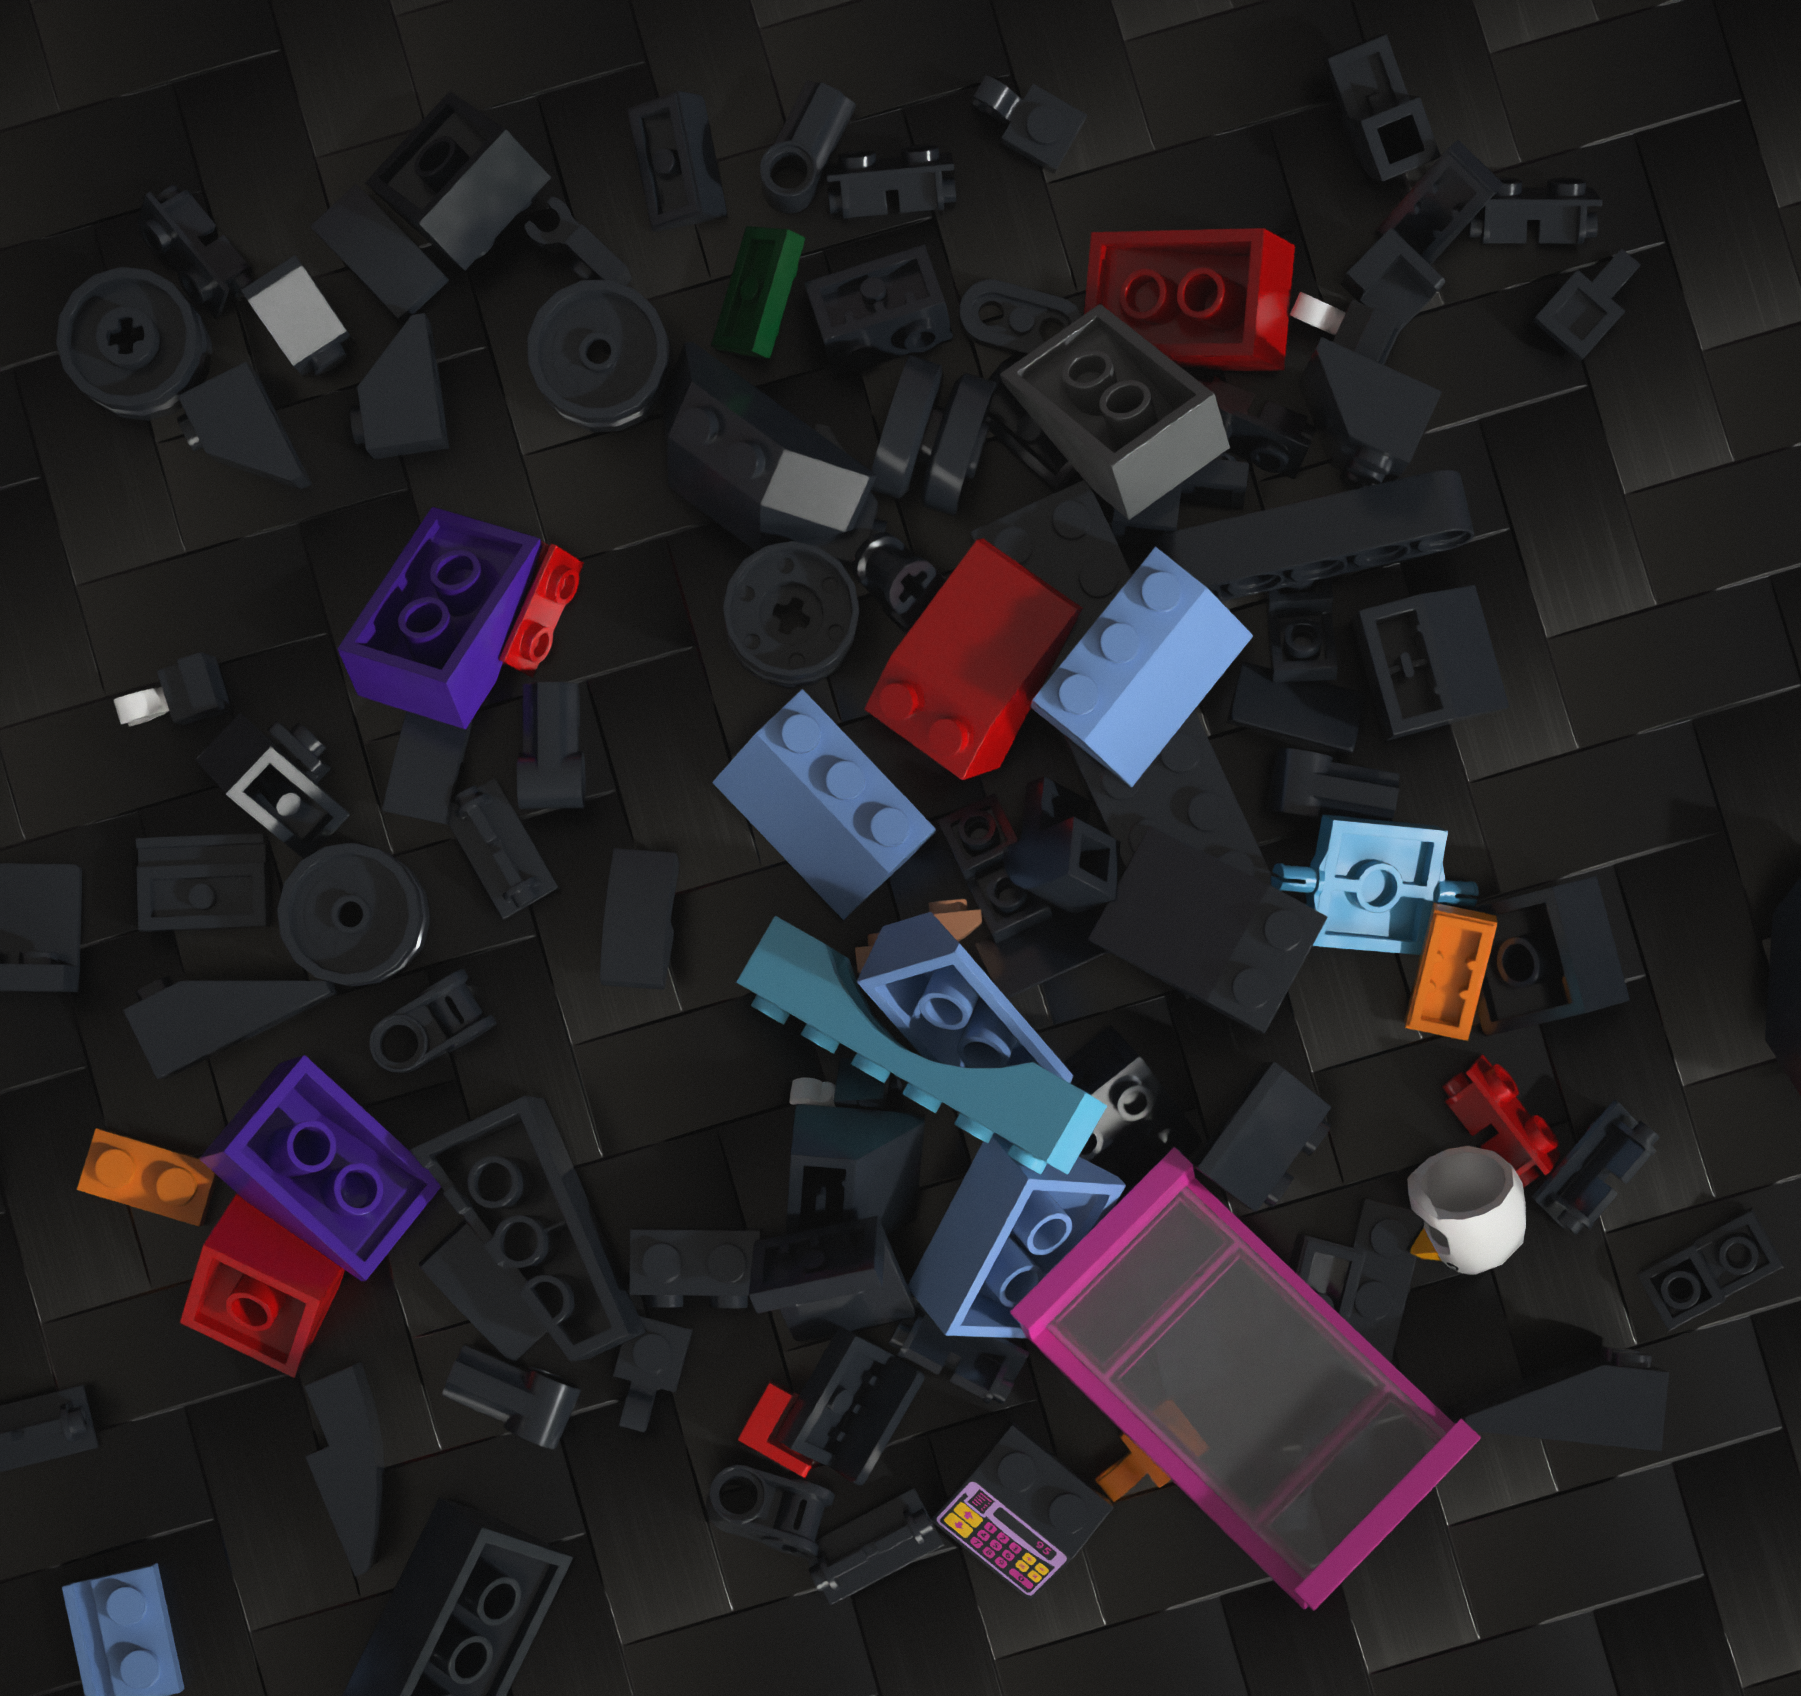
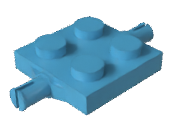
[1271,815,1479,955]

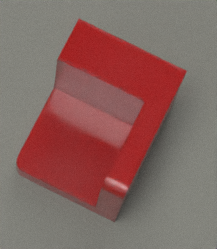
[738,1379,814,1478]

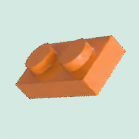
[77,1128,218,1226]

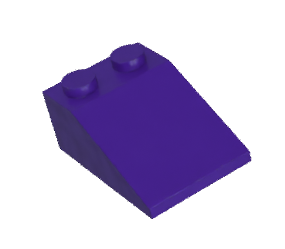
[337,507,543,729]
[199,1055,441,1281]

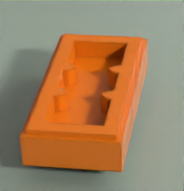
[1404,903,1498,1041]

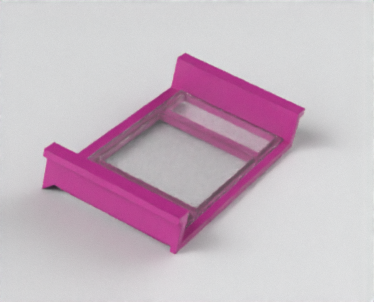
[1010,1147,1481,1611]

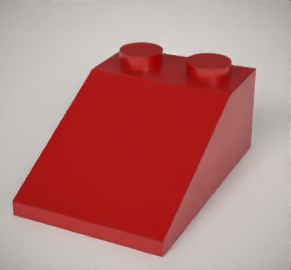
[1084,228,1295,371]
[864,538,1083,780]

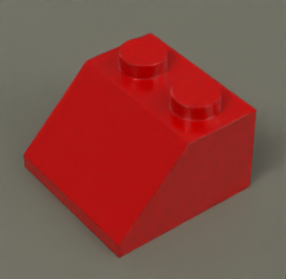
[180,1194,345,1378]

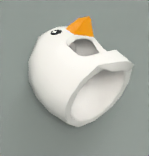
[1407,1146,1526,1275]

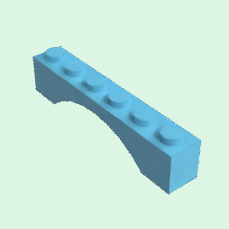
[736,916,1107,1175]

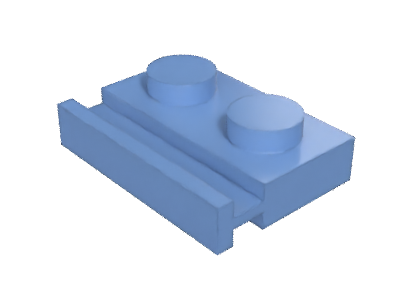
[62,1563,185,1696]

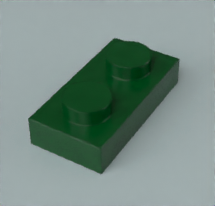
[711,226,805,359]

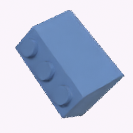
[1030,547,1253,788]
[712,689,936,920]
[857,912,1073,1083]
[908,1133,1126,1338]

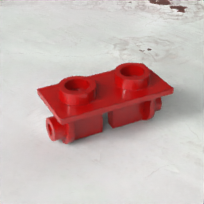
[499,541,584,678]
[1442,1054,1561,1188]

